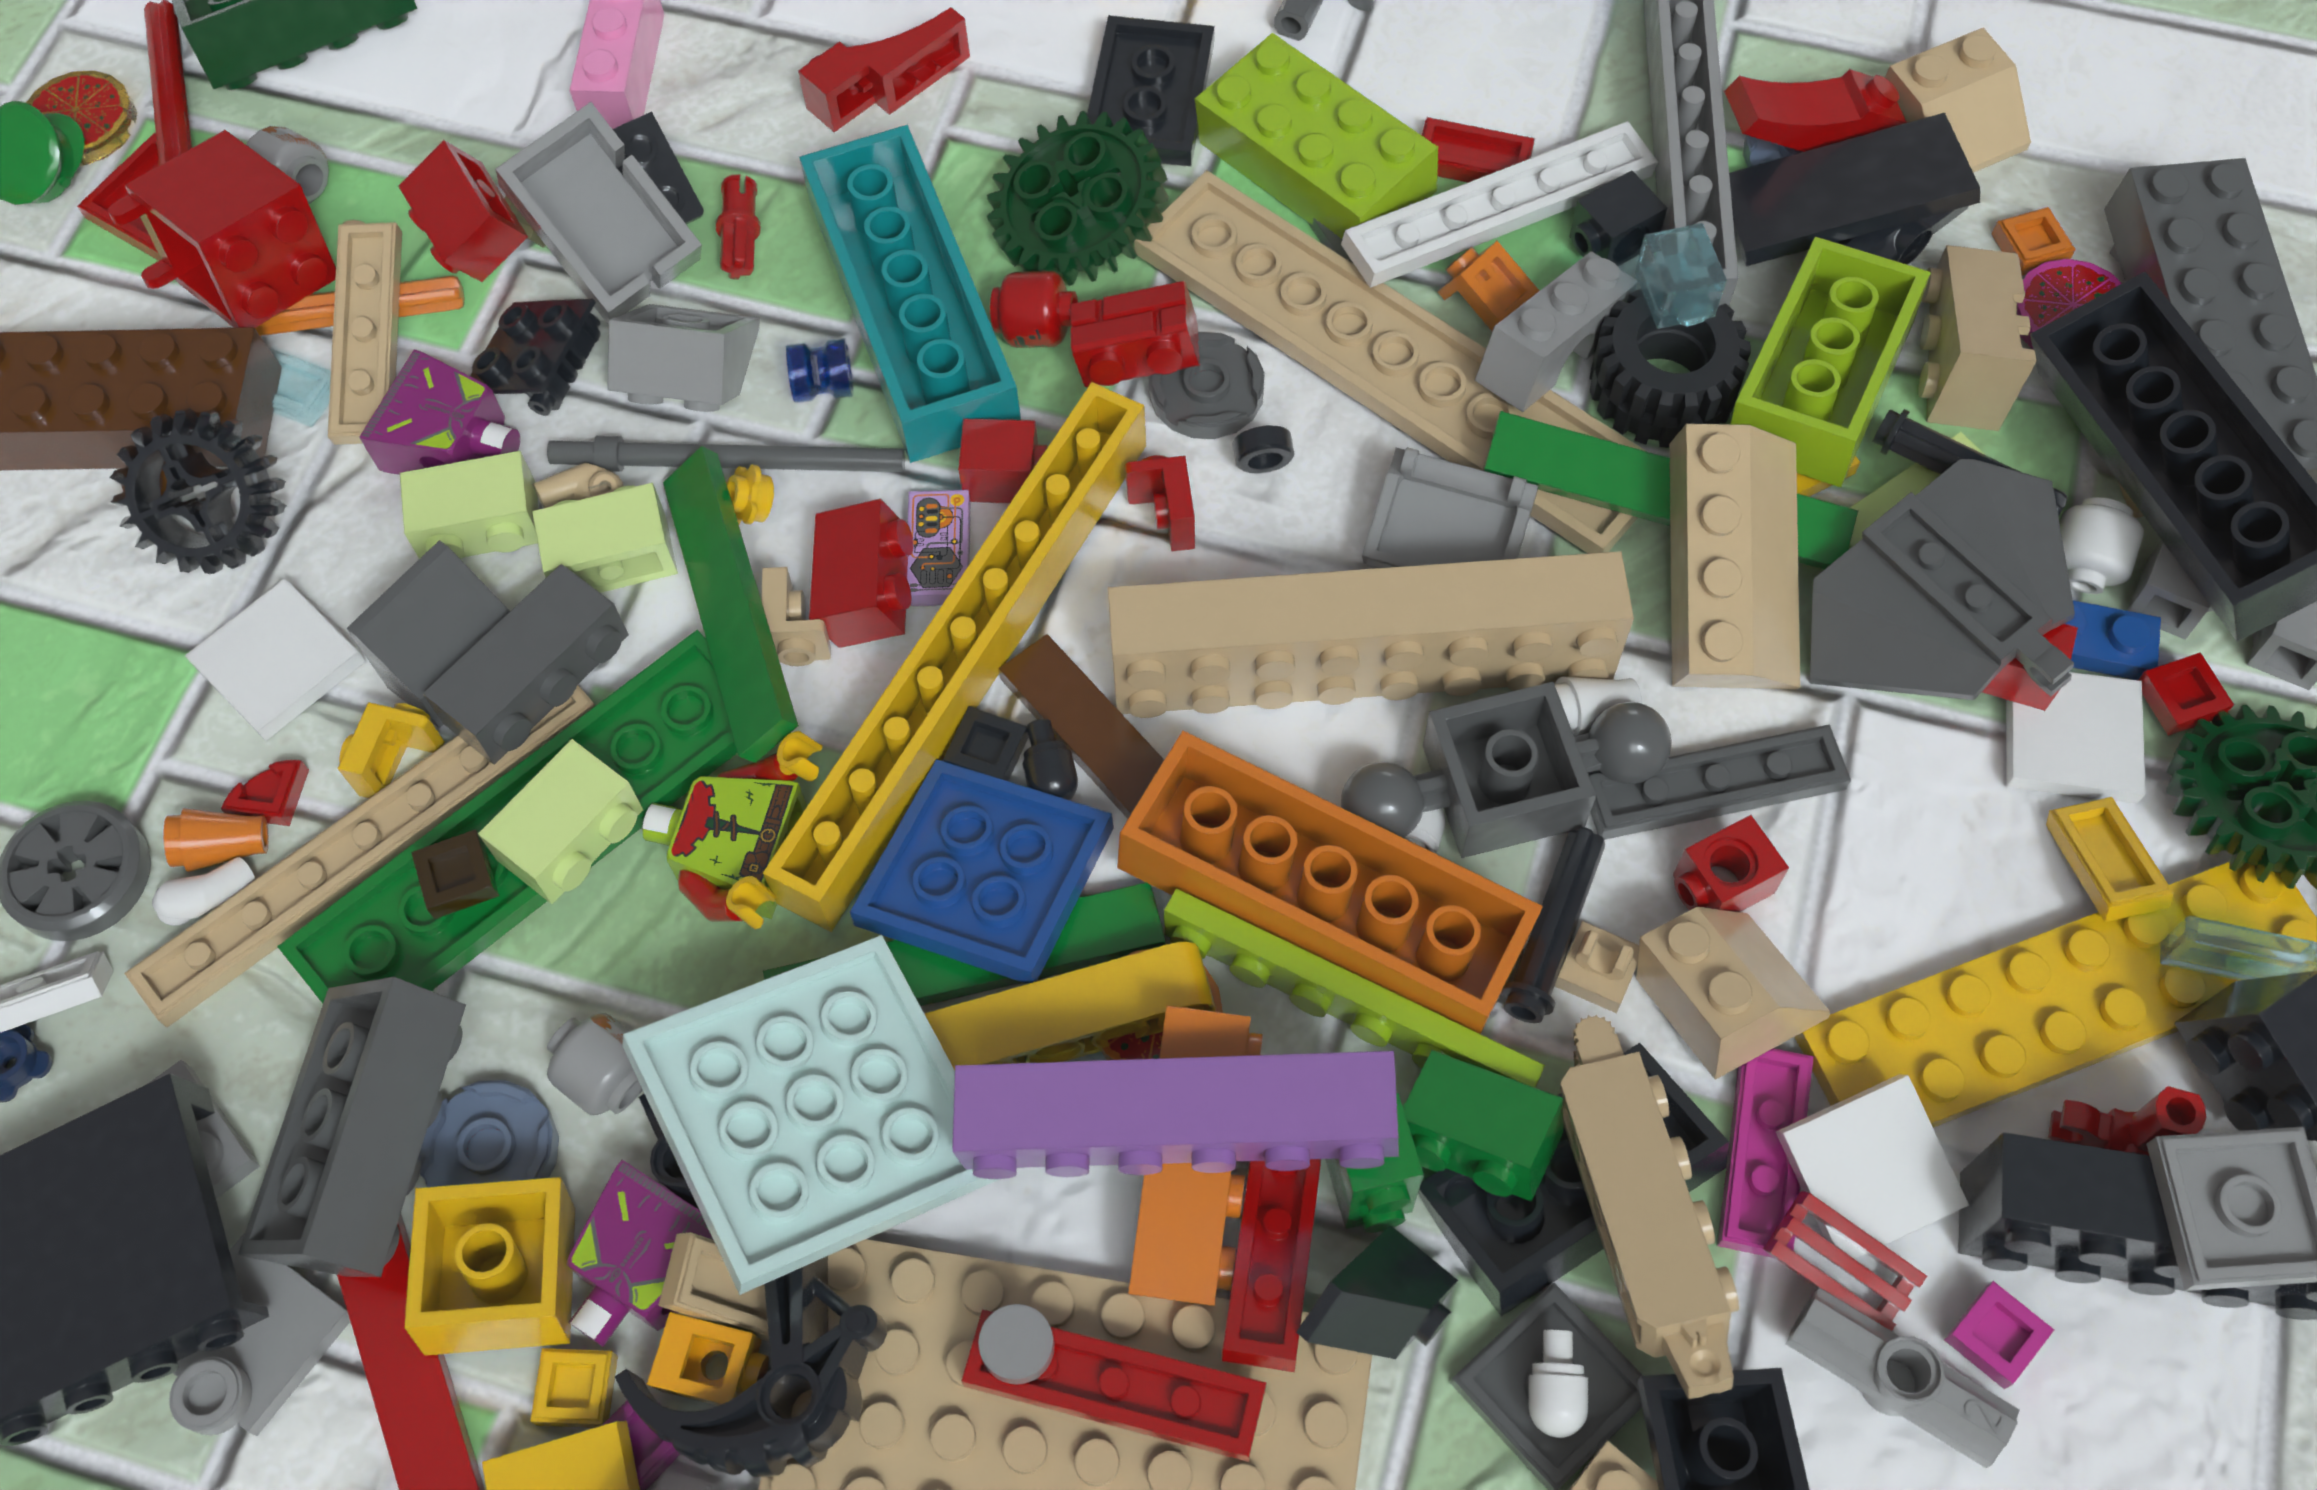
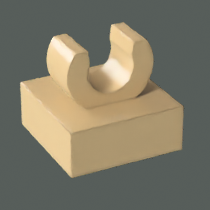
[1555,921,1639,1014]

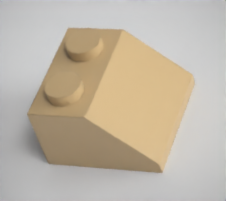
[1885,27,2031,173]
[1636,907,1830,1080]

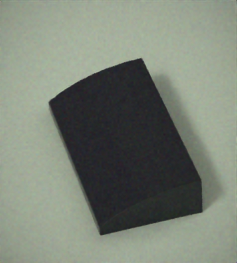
[1418,1043,1729,1316]

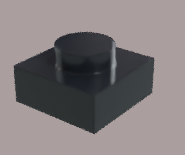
[943,706,1029,781]

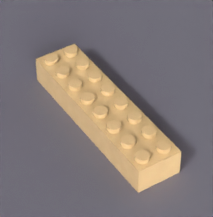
[1108,551,1634,718]

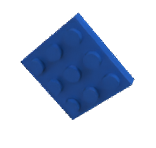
[850,759,1114,984]

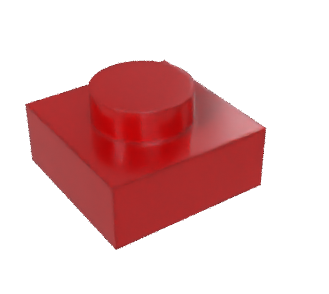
[2137,652,2234,736]

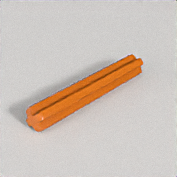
[255,275,464,336]

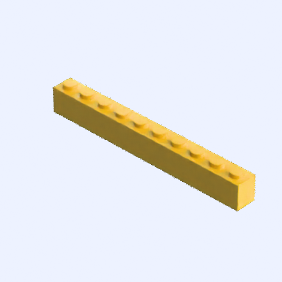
[763,382,1146,932]

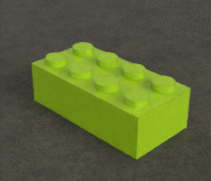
[1195,32,1438,239]
[1730,237,1931,488]

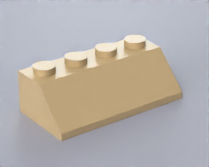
[1670,424,1800,689]

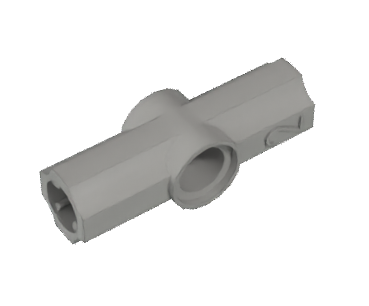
[1786,1287,2020,1468]

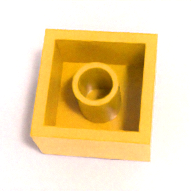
[404,1177,576,1356]

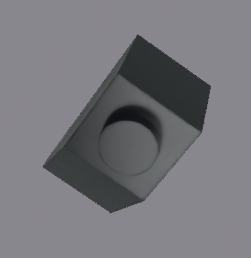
[1296,1225,1458,1359]

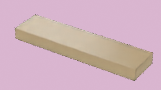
[328,222,402,445]

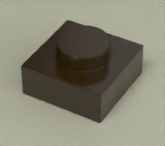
[411,829,499,919]

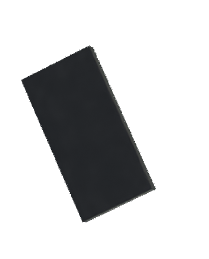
[1729,112,1980,267]

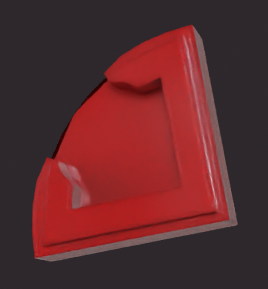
[221,760,309,826]

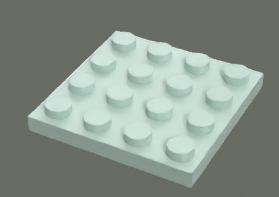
[623,935,999,1295]

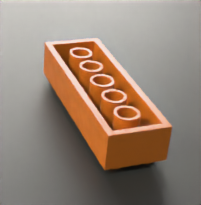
[1117,730,1543,1034]

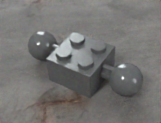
[1341,682,1672,858]

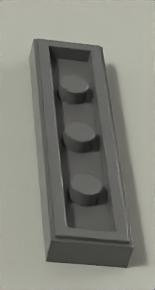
[1589,724,1851,840]

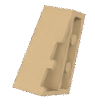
[1918,245,2037,431]

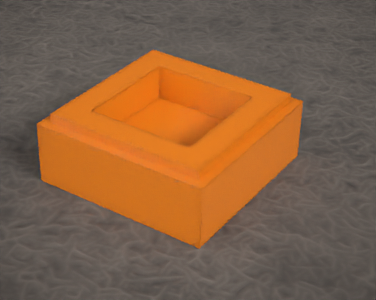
[1991,207,2076,276]

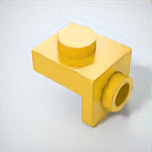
[338,702,445,798]

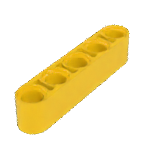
[924,942,1216,1070]

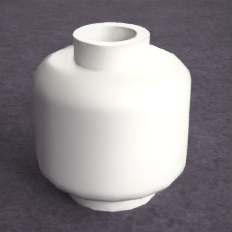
[2059,497,2144,594]

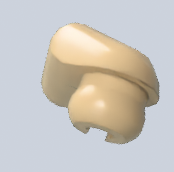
[533,463,623,508]

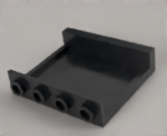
[0,1073,269,1446]

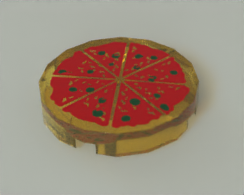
[26,70,138,165]

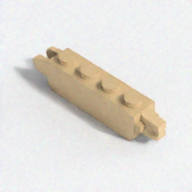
[1560,1014,1739,1399]

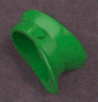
[0,101,85,205]

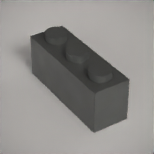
[423,564,629,765]

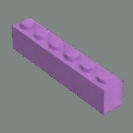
[952,1051,1399,1179]

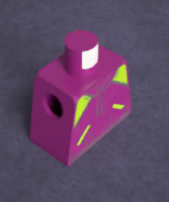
[359,349,520,475]
[567,1160,713,1347]

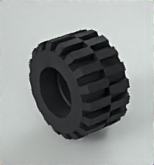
[1589,284,1751,448]

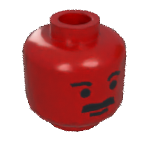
[990,271,1078,348]

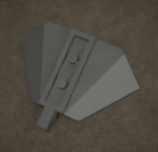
[1810,459,2075,700]

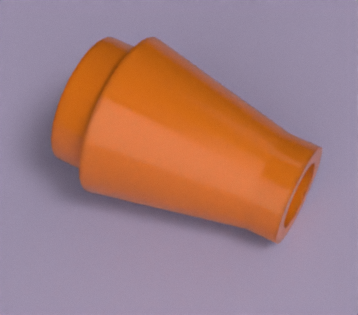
[163,808,269,872]

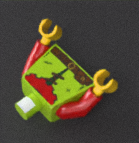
[642,731,823,930]

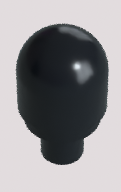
[1022,719,1078,800]

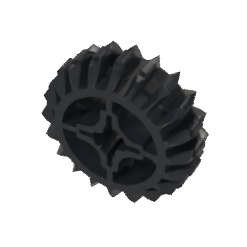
[109,408,287,574]

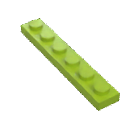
[1164,888,1546,1088]

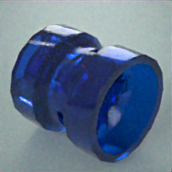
[786,338,854,403]

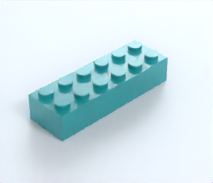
[799,124,1021,463]

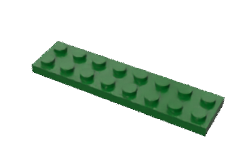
[277,630,737,1004]

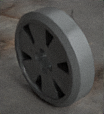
[0,801,151,941]

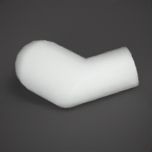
[152,857,255,926]

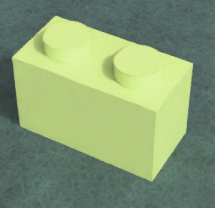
[400,451,539,559]
[532,482,678,593]
[478,739,643,904]

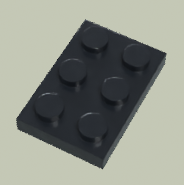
[1087,15,1215,167]

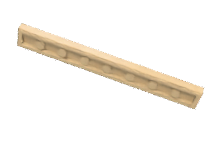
[124,685,595,1028]

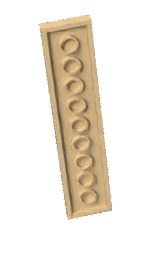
[1134,170,1647,554]

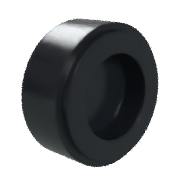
[1232,425,1295,474]

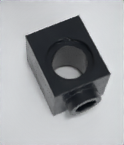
[1569,170,1667,266]

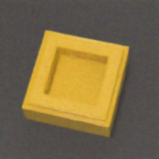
[530,1348,618,1428]

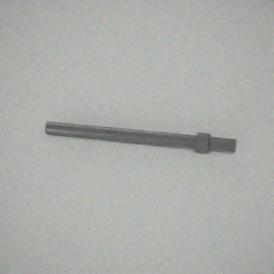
[547,436,905,472]

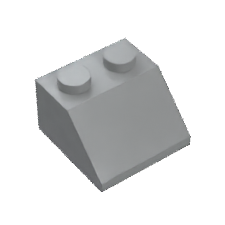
[607,304,760,412]

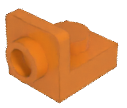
[1437,241,1539,331]

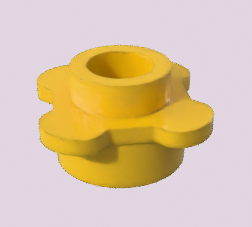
[726,464,774,525]

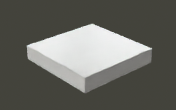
[185,578,366,741]
[2006,672,2146,804]
[1776,1074,1969,1259]

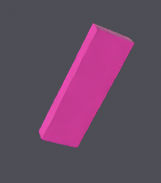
[1717,1048,1813,1258]

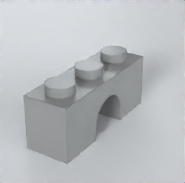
[1475,251,1639,412]
[2127,540,2317,690]

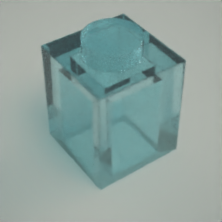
[1635,223,1727,329]

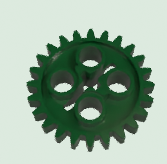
[987,111,1168,286]
[2166,705,2317,890]

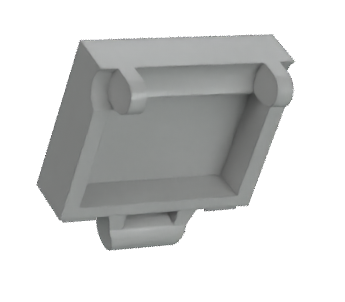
[1362,447,1538,569]

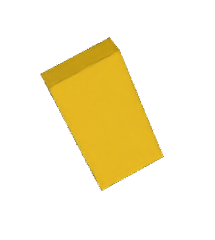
[2046,797,2174,922]
[482,1421,640,1490]

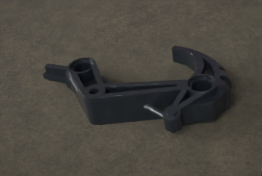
[615,1093,887,1477]

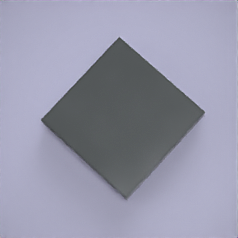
[1450,1283,1643,1490]

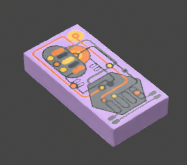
[907,490,971,606]

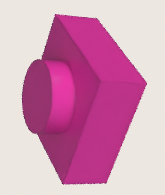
[1944,1281,2054,1390]

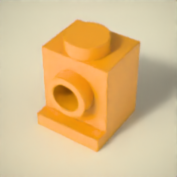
[646,1312,769,1406]

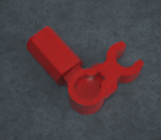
[2048,1086,2206,1156]

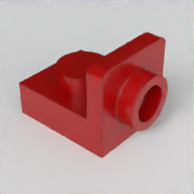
[1125,455,1195,552]

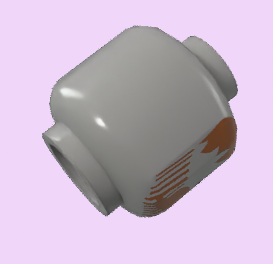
[246,126,329,204]
[547,1013,643,1115]

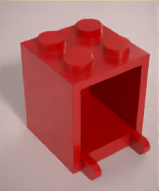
[108,130,336,328]

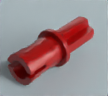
[716,174,761,280]

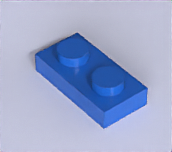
[2064,600,2161,680]

